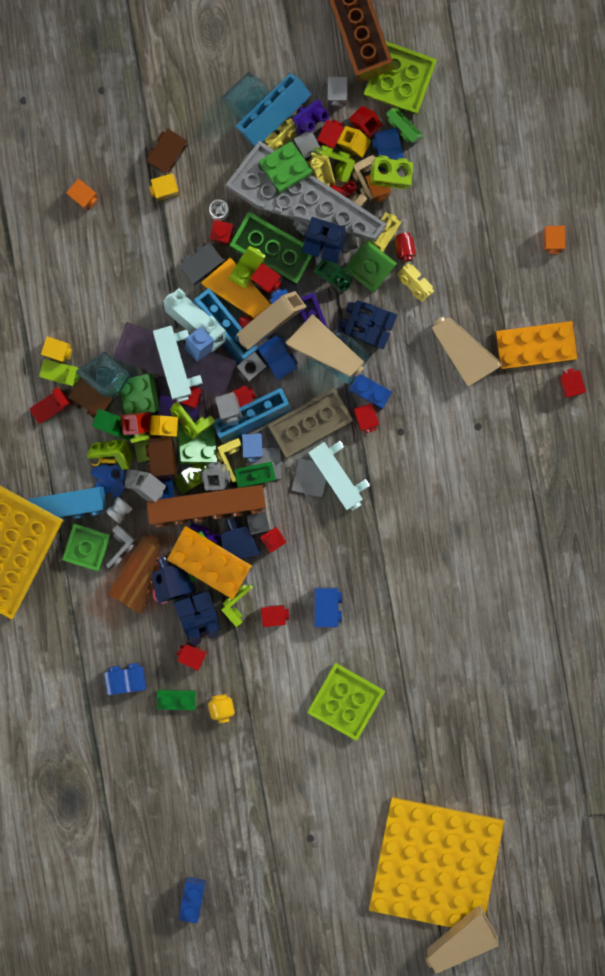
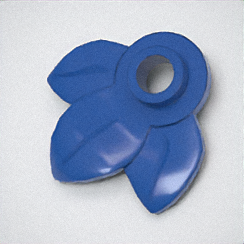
[90,464,126,499]

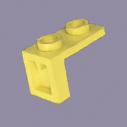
[216,438,242,483]

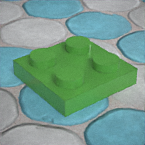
[386,108,424,143]
[259,141,313,194]
[344,240,397,293]
[119,373,160,414]
[176,425,217,464]
[62,523,111,572]

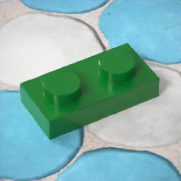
[234,461,276,488]
[157,689,196,710]

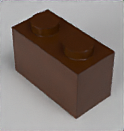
[146,128,188,175]
[68,378,115,418]
[146,437,177,481]

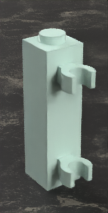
[164,288,226,352]
[153,326,203,403]
[308,441,370,511]

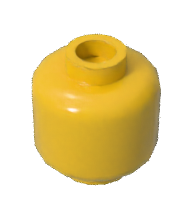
[208,694,235,723]

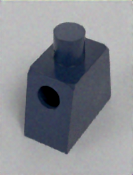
[221,517,260,559]
[151,556,196,604]

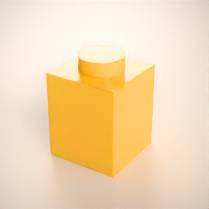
[337,126,371,158]
[149,173,180,201]
[41,336,73,363]
[149,416,178,437]

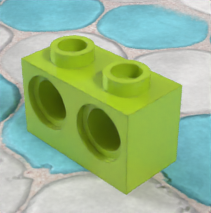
[370,155,413,190]

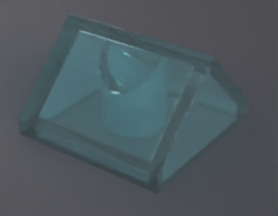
[76,352,131,398]

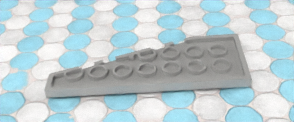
[226,141,387,242]

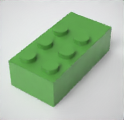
[230,212,313,285]

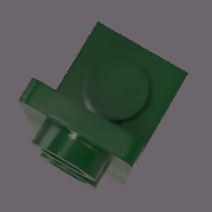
[313,259,352,295]

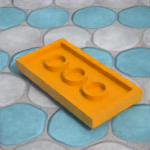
[496,321,577,370]
[167,526,252,599]

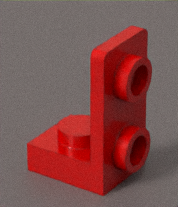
[30,387,72,424]

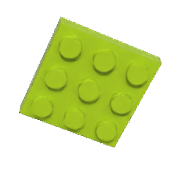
[364,41,437,115]
[307,662,385,741]

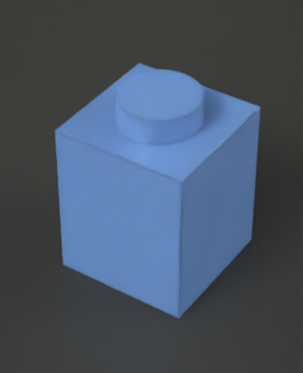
[184,327,214,362]
[242,433,263,462]

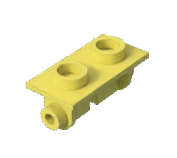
[264,118,298,151]
[310,152,336,186]
[368,212,402,252]
[397,263,434,303]

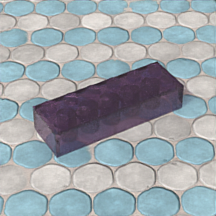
[113,322,237,397]

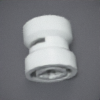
[209,199,229,221]
[106,497,132,523]

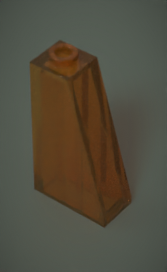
[108,534,162,614]

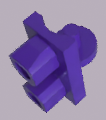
[292,100,329,135]

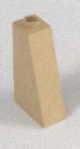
[237,291,306,350]
[286,314,365,378]
[432,316,502,386]
[426,905,499,974]

